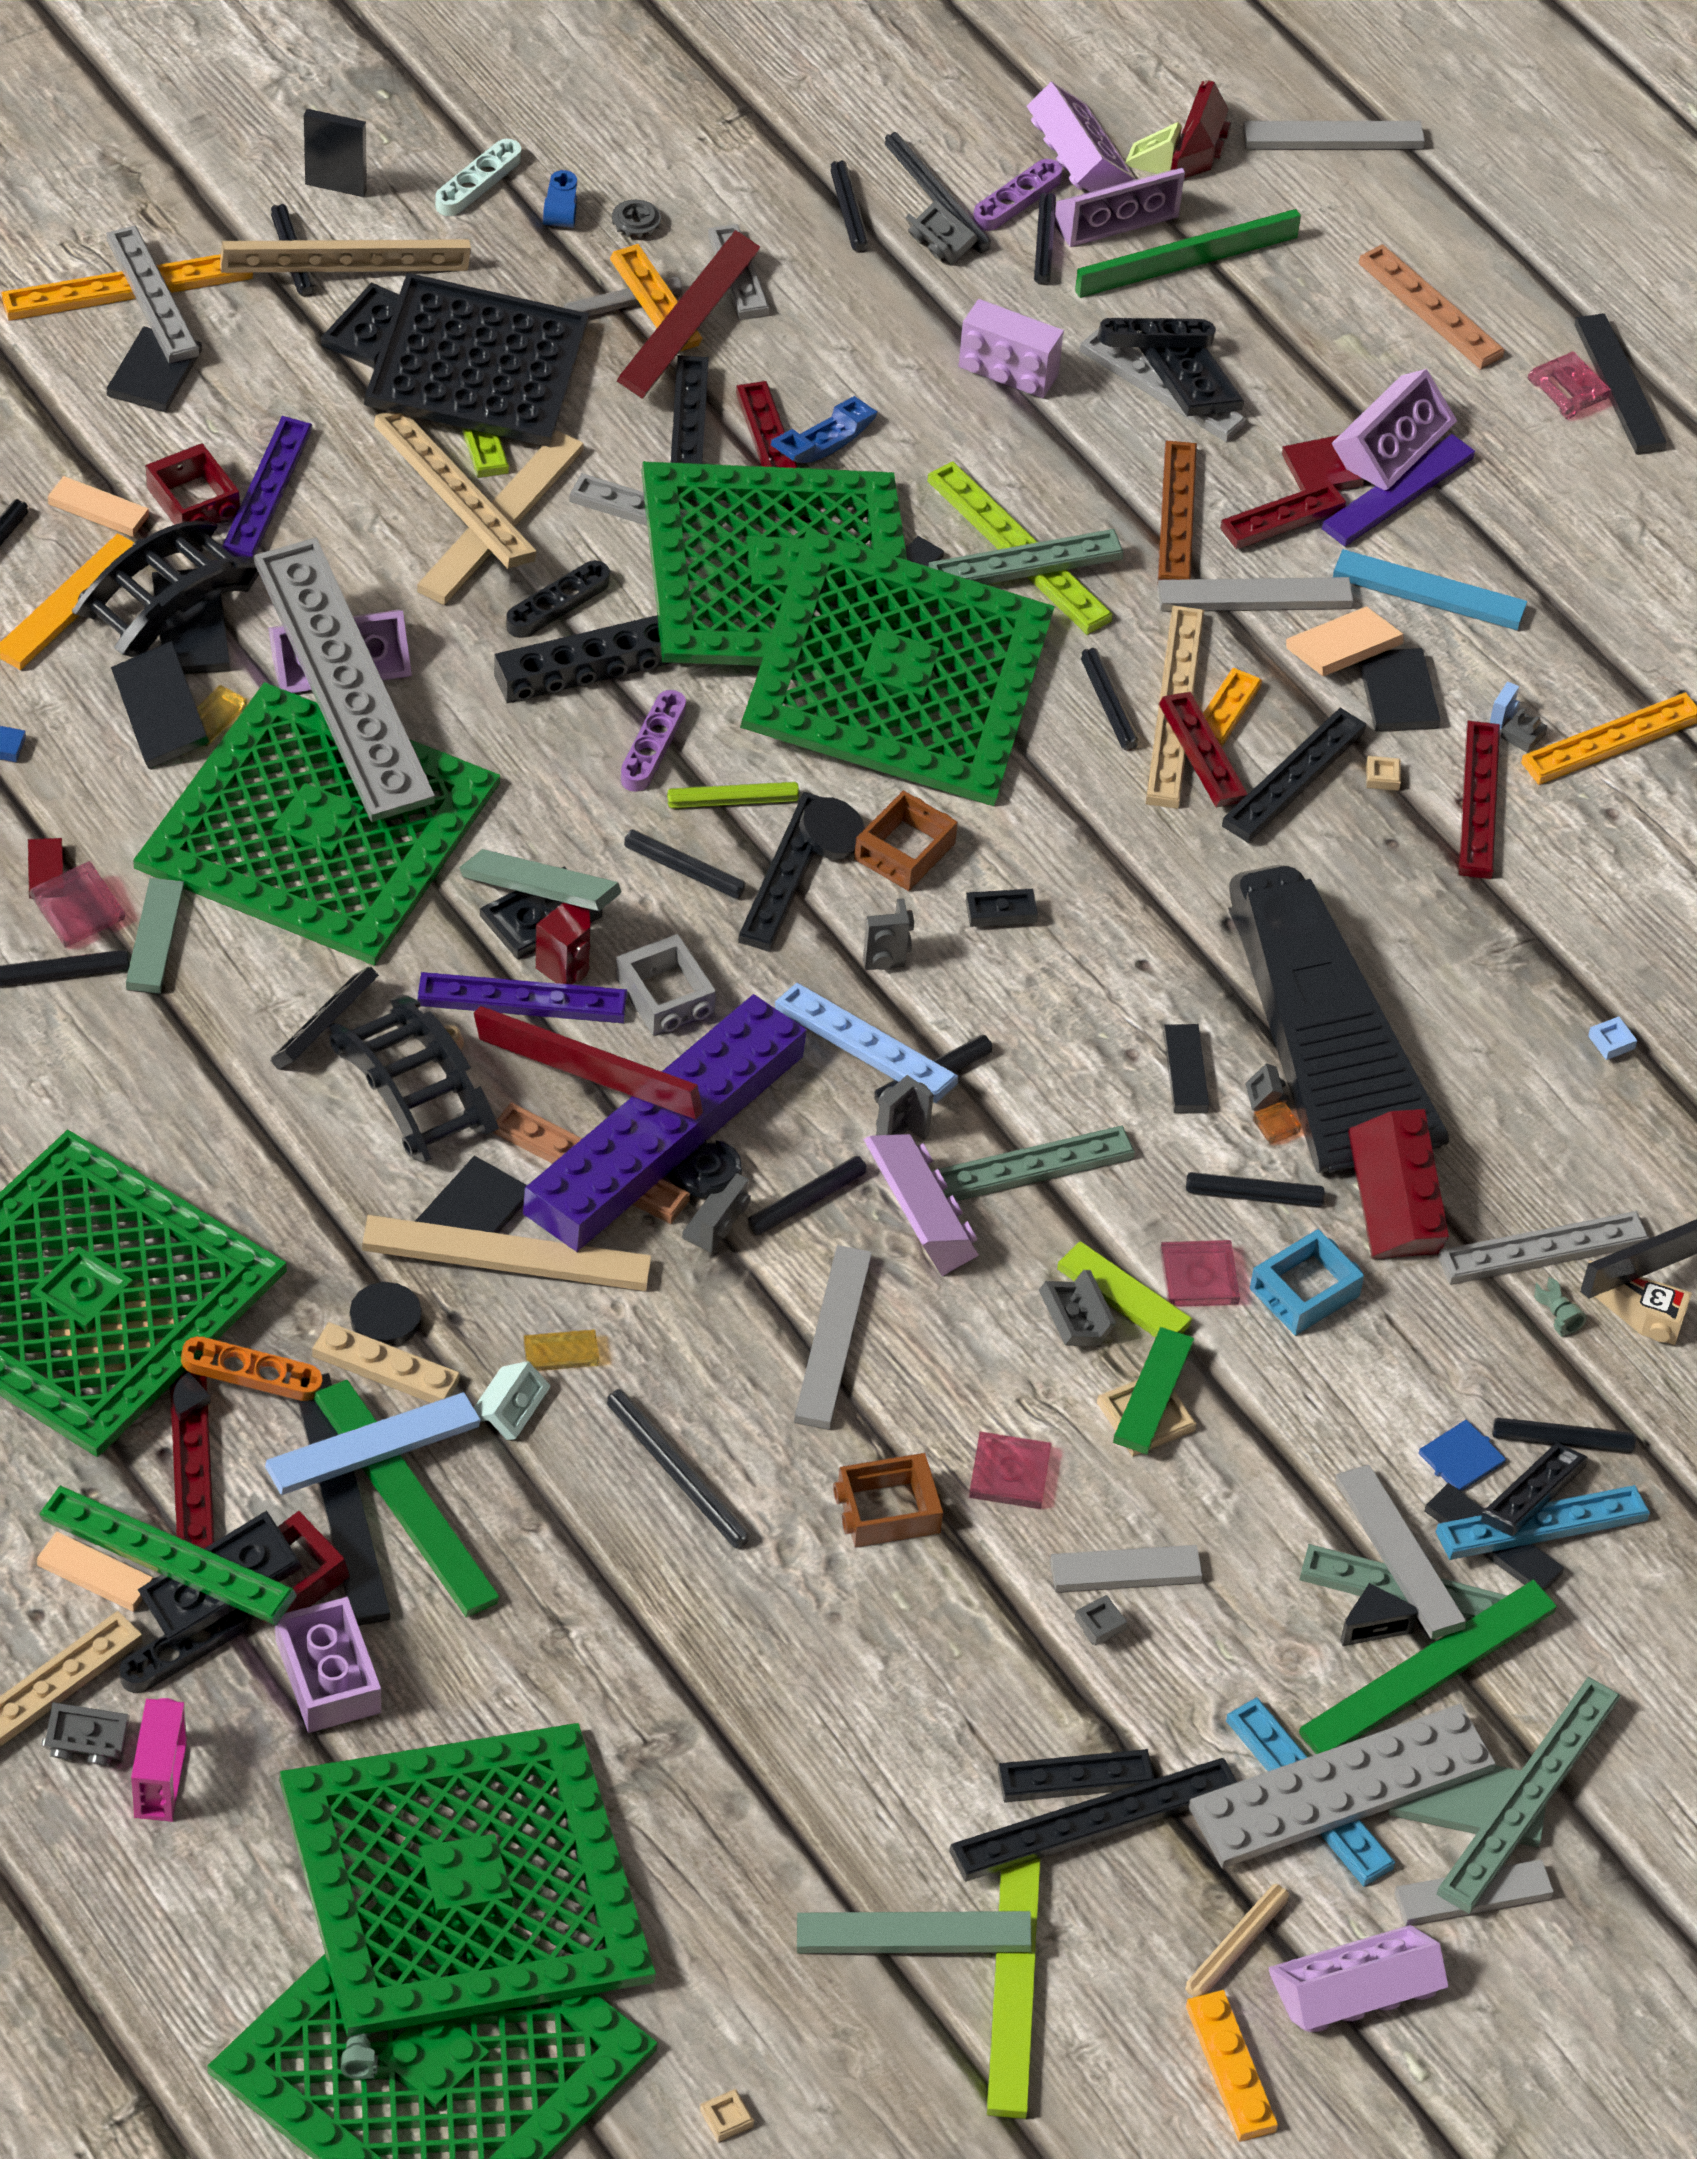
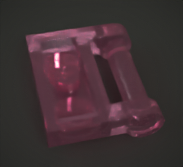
[1527,351,1610,419]

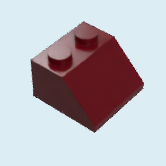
[535,902,591,985]

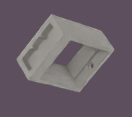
[616,934,716,1036]

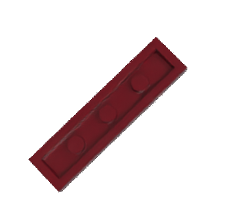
[1220,481,1346,549]
[1158,692,1248,808]

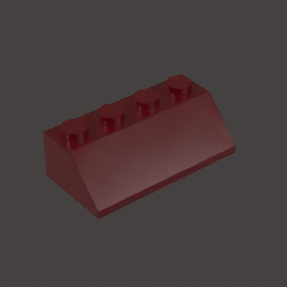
[1348,1109,1449,1259]

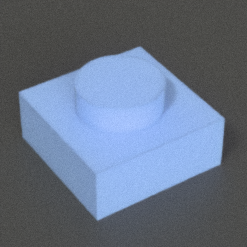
[1490,681,1520,729]
[1588,1017,1637,1060]

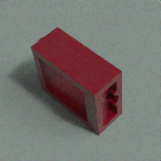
[145,443,240,525]
[261,1511,350,1626]

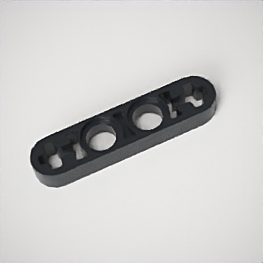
[1097,318,1216,348]
[506,560,610,638]
[120,1608,249,1693]

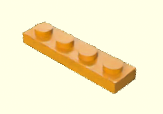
[610,244,703,352]
[1186,1990,1278,2142]

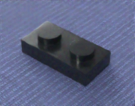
[965,888,1038,927]

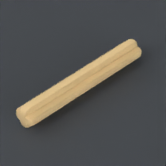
[1185,1884,1289,1997]

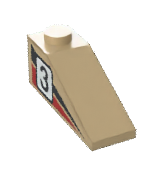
[1589,1260,1692,1345]

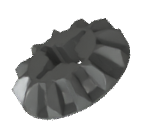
[612,199,661,238]

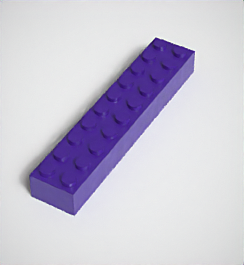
[523,994,807,1252]

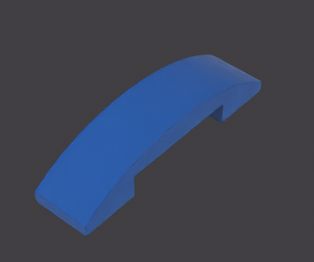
[771,396,877,463]

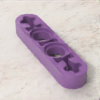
[973,159,1062,231]
[620,690,686,792]

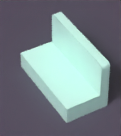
[474,1361,551,1440]

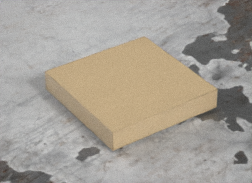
[1097,1380,1196,1457]

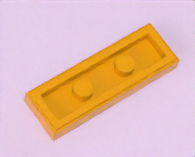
[1203,667,1262,747]

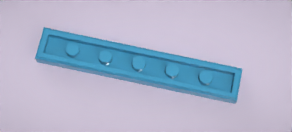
[1333,549,1527,630]
[1435,1485,1650,1560]
[1226,1697,1396,1887]

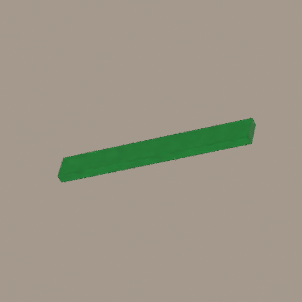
[1075,209,1301,298]
[314,1379,499,1618]
[39,1485,297,1626]
[1299,1579,1557,1754]

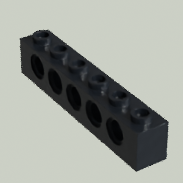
[494,615,672,703]

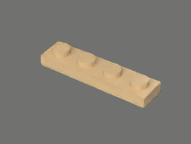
[312,1322,459,1403]

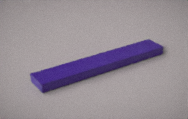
[222,415,312,557]
[1322,434,1475,547]
[417,972,627,1024]

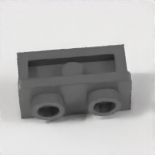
[905,200,978,265]
[863,898,914,970]
[876,1075,934,1140]
[682,1173,751,1253]
[1039,1270,1116,1347]
[41,1702,130,1766]

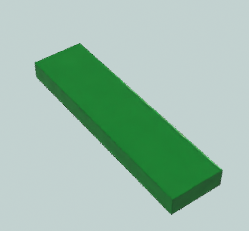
[1113,1327,1194,1454]

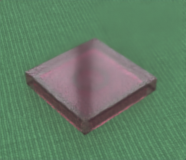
[30,861,125,948]
[1160,1240,1240,1306]
[969,1431,1052,1509]

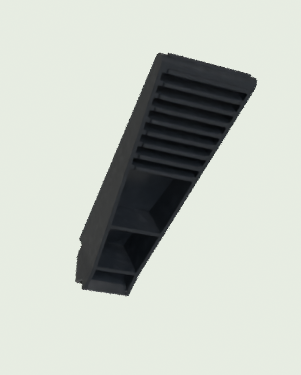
[1228,865,1449,1173]

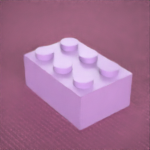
[958,299,1064,398]
[275,1597,381,1733]

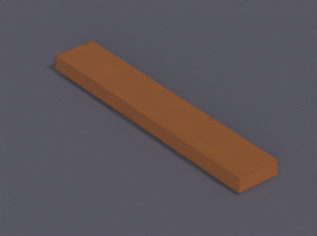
[1157,440,1197,585]

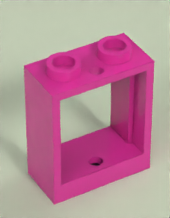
[131,1698,187,1822]

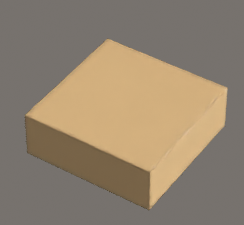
[1366,756,1401,791]
[700,2089,754,2143]

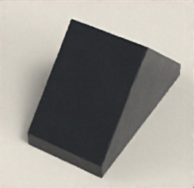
[1340,1583,1418,1646]

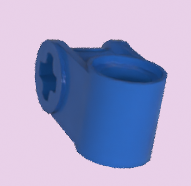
[543,170,577,228]

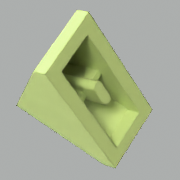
[1125,122,1182,174]

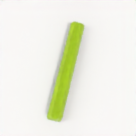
[667,781,799,808]

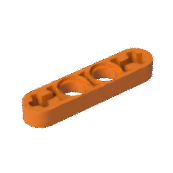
[181,1336,322,1401]

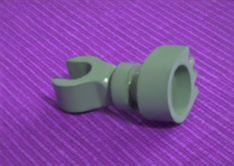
[1534,1277,1587,1337]
[341,2033,378,2079]

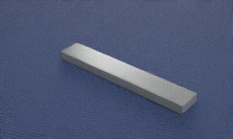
[1243,121,1425,149]
[106,225,199,364]
[1079,329,1246,442]
[1157,577,1353,611]
[1438,1211,1649,1285]
[794,1245,872,1430]
[1335,1464,1466,1640]

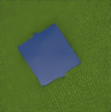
[1418,1419,1506,1491]

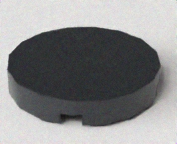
[799,797,865,860]
[672,1139,742,1198]
[349,1282,422,1346]

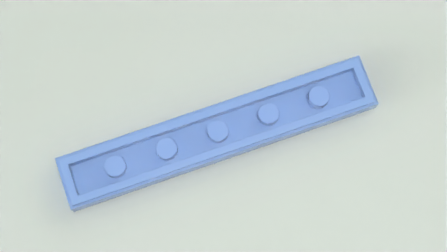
[775,983,958,1103]
[265,1392,481,1496]

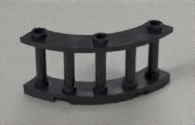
[72,521,259,657]
[329,994,499,1162]

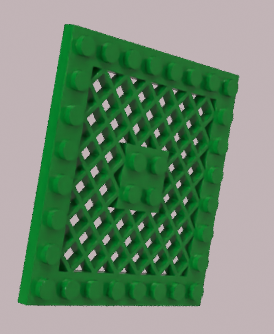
[641,461,916,669]
[740,529,1055,806]
[133,682,500,966]
[0,1129,287,1458]
[279,1723,656,2037]
[207,1869,658,2159]

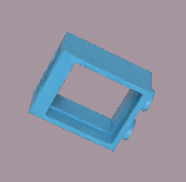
[1250,1229,1364,1336]

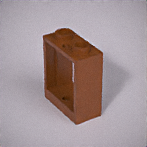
[854,790,958,891]
[833,1453,943,1548]

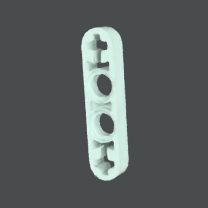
[435,139,521,216]

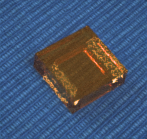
[1253,1101,1301,1145]

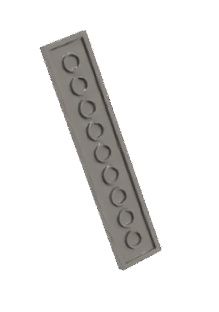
[254,537,435,822]

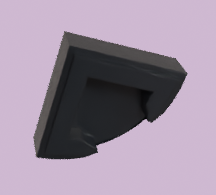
[173,1372,211,1421]

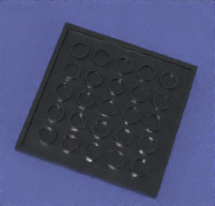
[364,273,589,447]

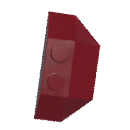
[1171,80,1232,179]

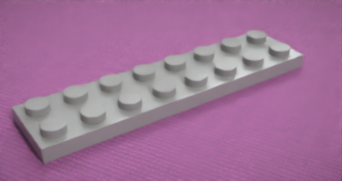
[1189,1703,1496,1869]

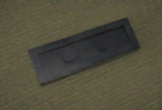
[1163,1024,1209,1113]

